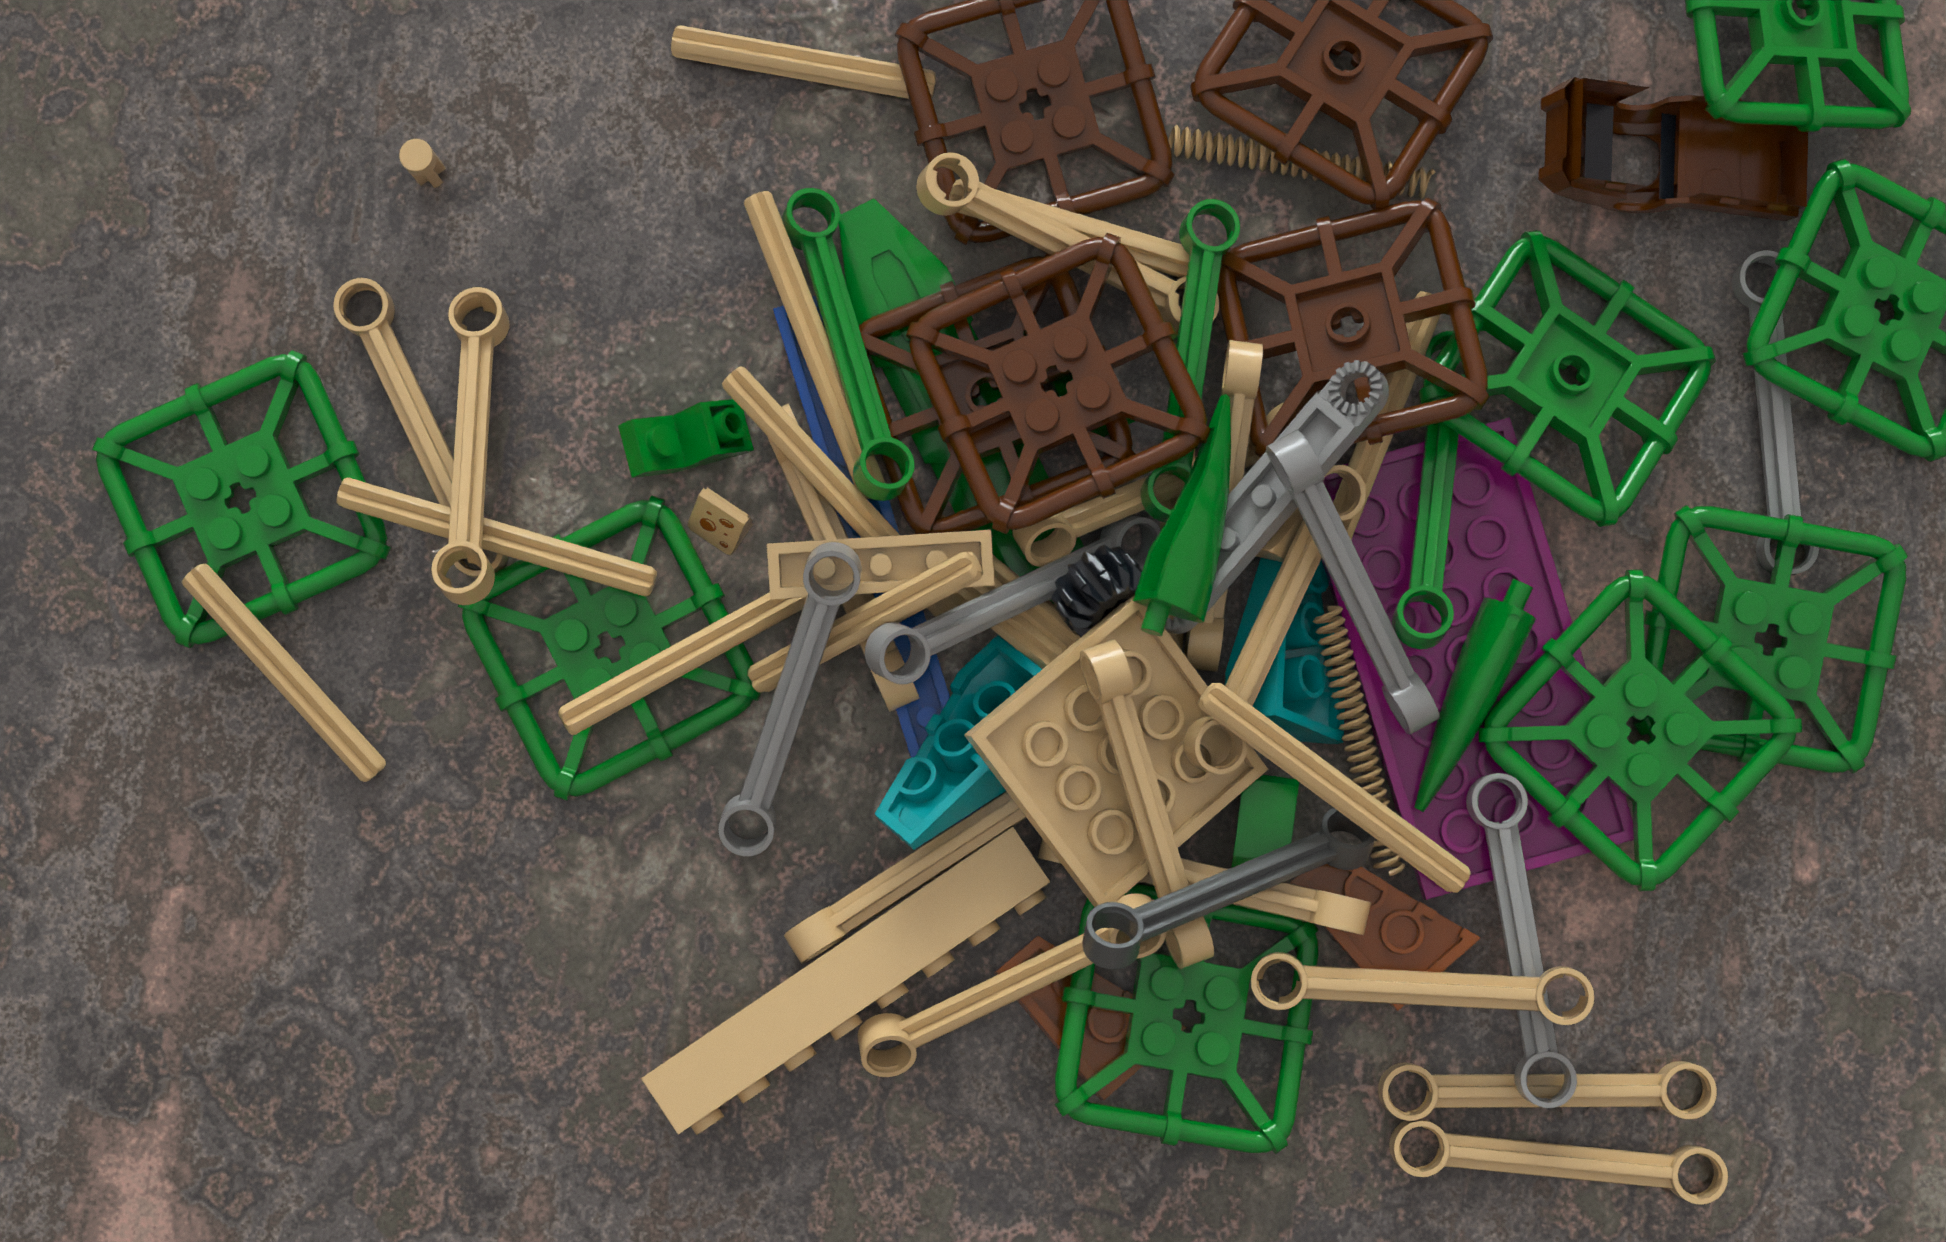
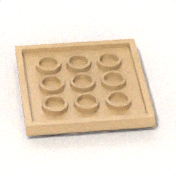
[964,595,1268,907]

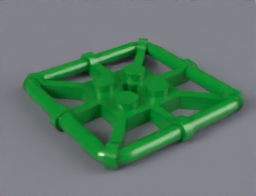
[1685,0,1911,132]
[1742,159,1946,462]
[1418,230,1716,527]
[92,350,391,648]
[458,495,761,801]
[1633,505,1908,774]
[1479,569,1802,892]
[1054,883,1319,1154]

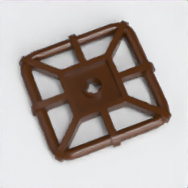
[895,0,1175,245]
[1190,0,1493,210]
[1217,198,1490,457]
[906,233,1211,534]
[859,253,1136,534]

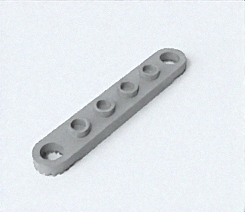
[1165,360,1389,634]

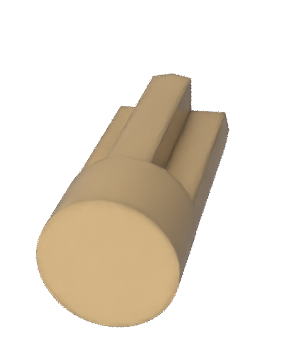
[399,139,446,188]

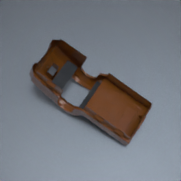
[1538,77,1808,221]

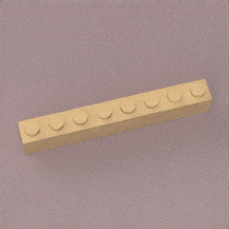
[641,827,1050,1135]

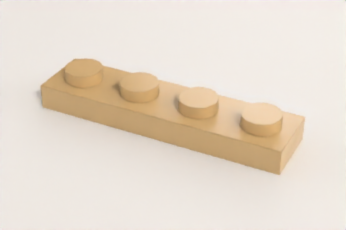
[767,530,995,600]

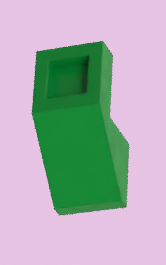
[618,399,754,478]
[1231,775,1299,882]

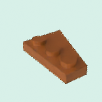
[1287,864,1481,1011]
[994,936,1187,1101]

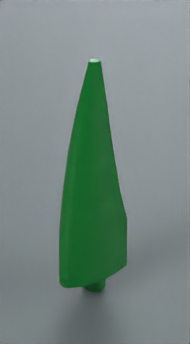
[1133,394,1231,636]
[1414,579,1536,812]

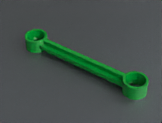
[781,188,915,501]
[1141,199,1240,523]
[1392,331,1465,649]

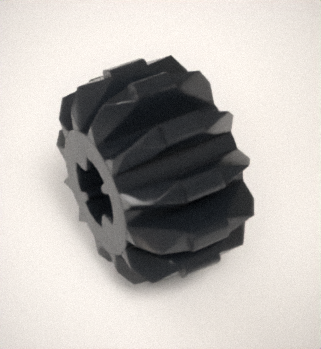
[1051,545,1142,637]

